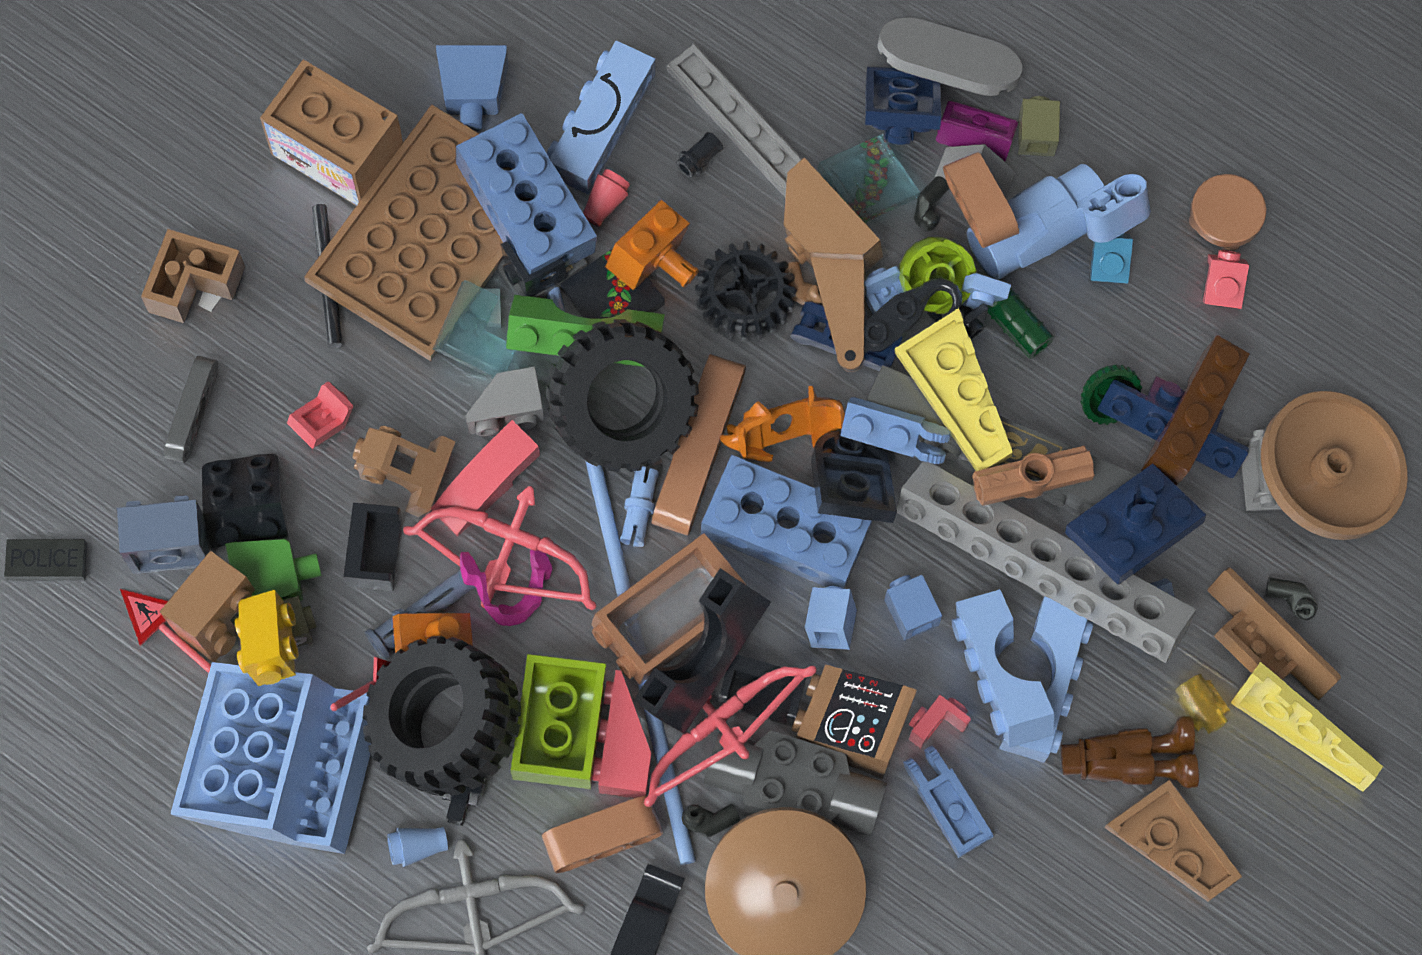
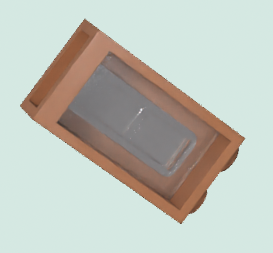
[591,533,746,685]

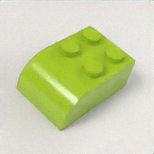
[511,654,606,789]

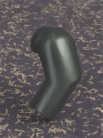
[1265,577,1318,620]
[682,804,741,837]

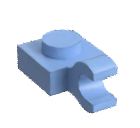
[961,273,1011,309]

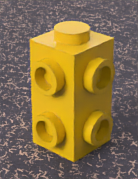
[235,590,299,686]

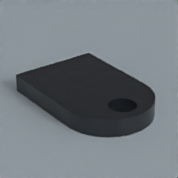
[811,431,897,523]

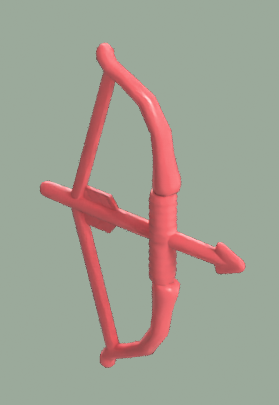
[403,486,597,610]
[644,665,817,807]

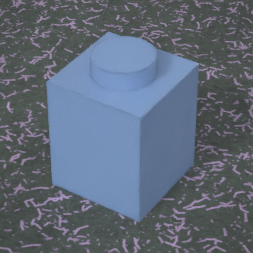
[884,575,942,641]

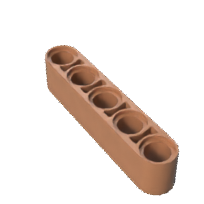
[651,354,746,536]

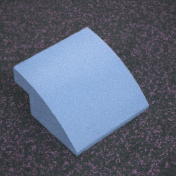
[171,662,371,854]

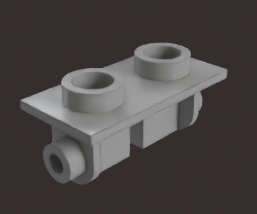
[1238,430,1282,511]

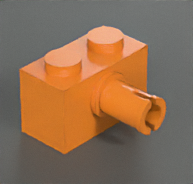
[605,200,699,290]

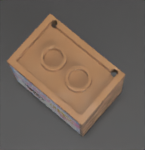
[260,59,403,206]

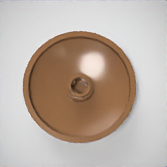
[1261,391,1408,540]
[705,807,866,955]

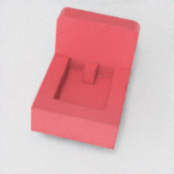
[1203,250,1249,309]
[287,381,353,449]
[908,695,971,749]

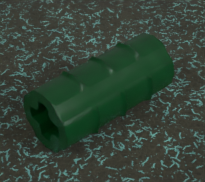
[986,282,1055,359]

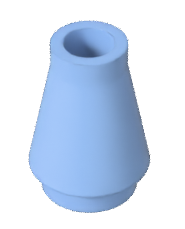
[387,827,448,867]

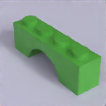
[506,295,665,367]

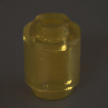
[1175,673,1231,734]

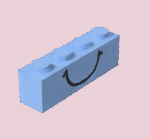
[547,41,655,195]

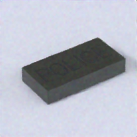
[4,539,87,580]

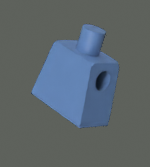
[436,45,508,132]

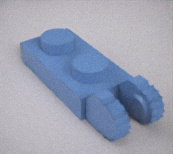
[840,397,951,464]
[903,745,994,858]

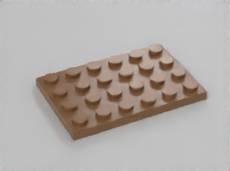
[304,104,532,361]

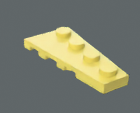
[895,308,1013,471]
[1231,662,1383,792]

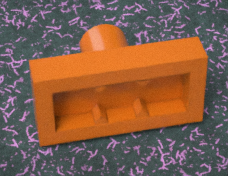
[392,613,473,653]

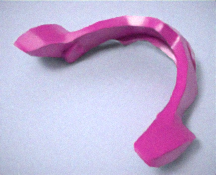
[460,549,553,626]

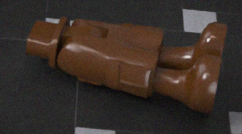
[1061,716,1199,789]

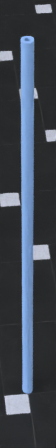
[547,287,696,865]

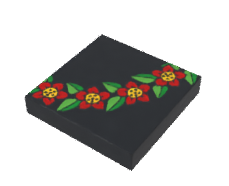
[560,248,665,319]

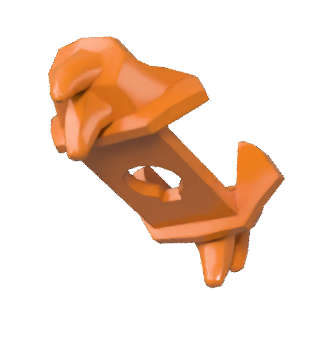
[719,386,845,462]

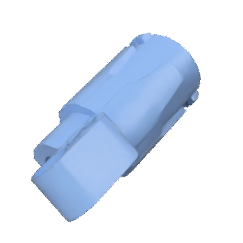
[967,164,1151,280]

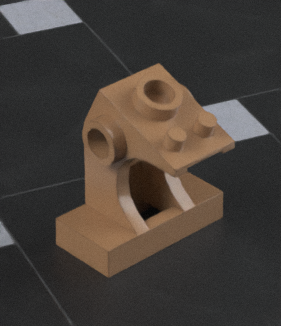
[353,426,456,517]

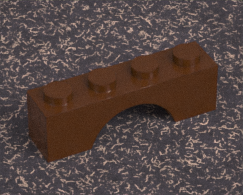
[1141,335,1250,486]

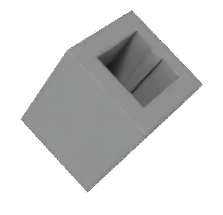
[466,367,544,437]

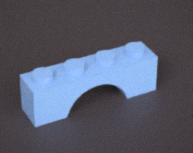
[951,589,1054,748]
[999,596,1093,763]

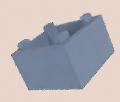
[117,495,209,574]

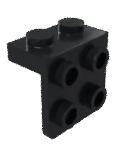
[202,453,288,548]

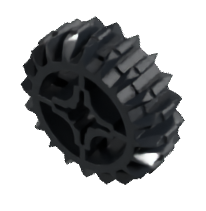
[695,241,797,342]

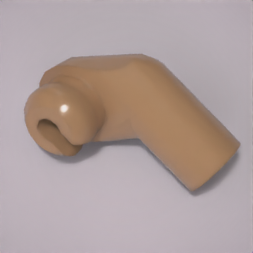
[784,262,823,306]

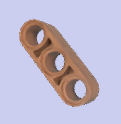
[943,152,1019,248]
[542,795,663,873]

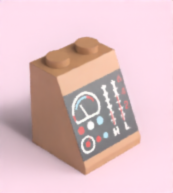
[791,664,917,779]

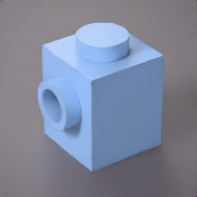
[805,586,857,650]

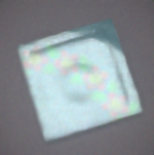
[817,135,920,223]

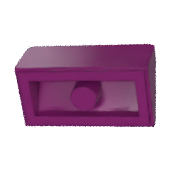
[936,101,1018,162]

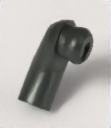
[913,176,949,231]

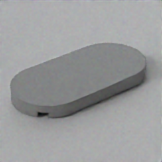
[878,17,1022,96]

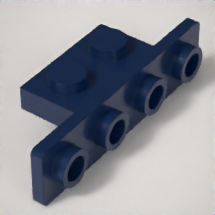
[1098,376,1249,478]

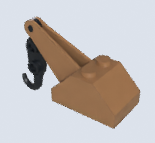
[784,157,962,372]

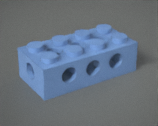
[456,113,597,280]
[701,455,873,589]

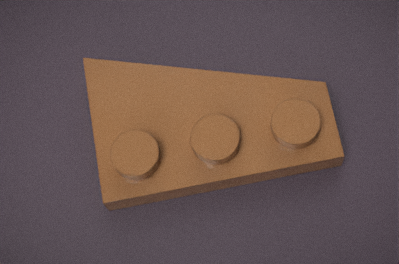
[1104,780,1242,902]

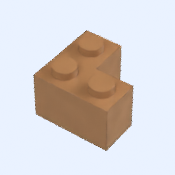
[141,229,245,323]
[160,551,255,662]

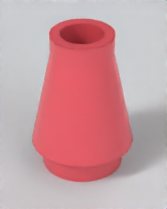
[583,169,630,227]

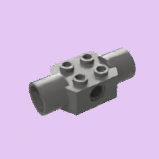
[704,730,887,836]

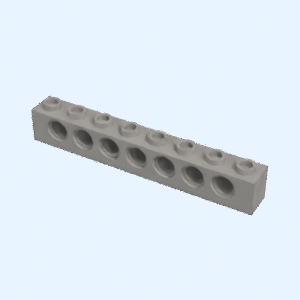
[897,461,1196,663]

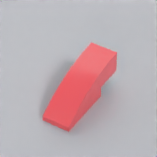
[431,420,540,537]

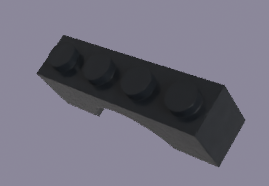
[633,568,771,734]

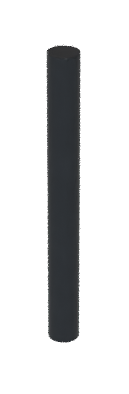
[312,204,343,348]

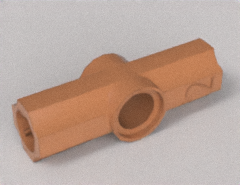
[972,446,1094,506]

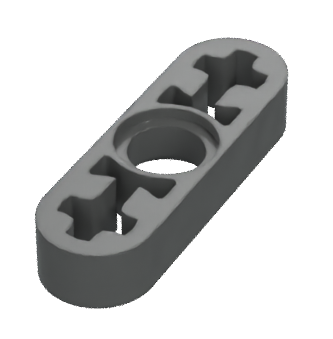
[164,356,218,463]

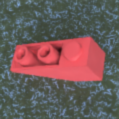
[592,670,651,798]

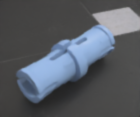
[620,466,659,547]

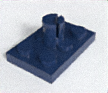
[865,67,942,145]
[1065,464,1206,585]

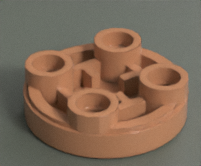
[1189,174,1266,251]

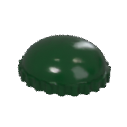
[1080,364,1142,425]

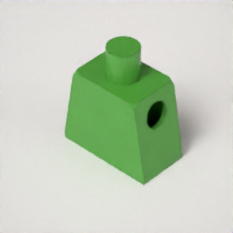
[225,539,322,601]

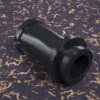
[676,132,723,178]

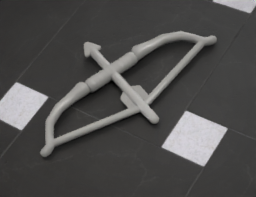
[367,840,584,955]

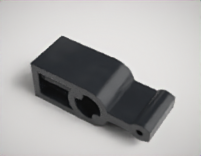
[610,864,685,955]

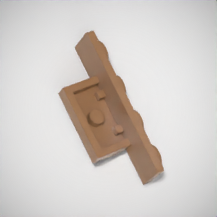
[1207,568,1341,700]

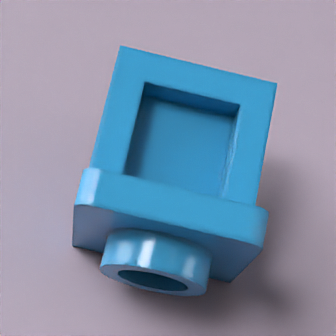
[1090,233,1133,283]

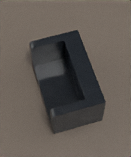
[343,502,402,591]
[718,655,807,727]

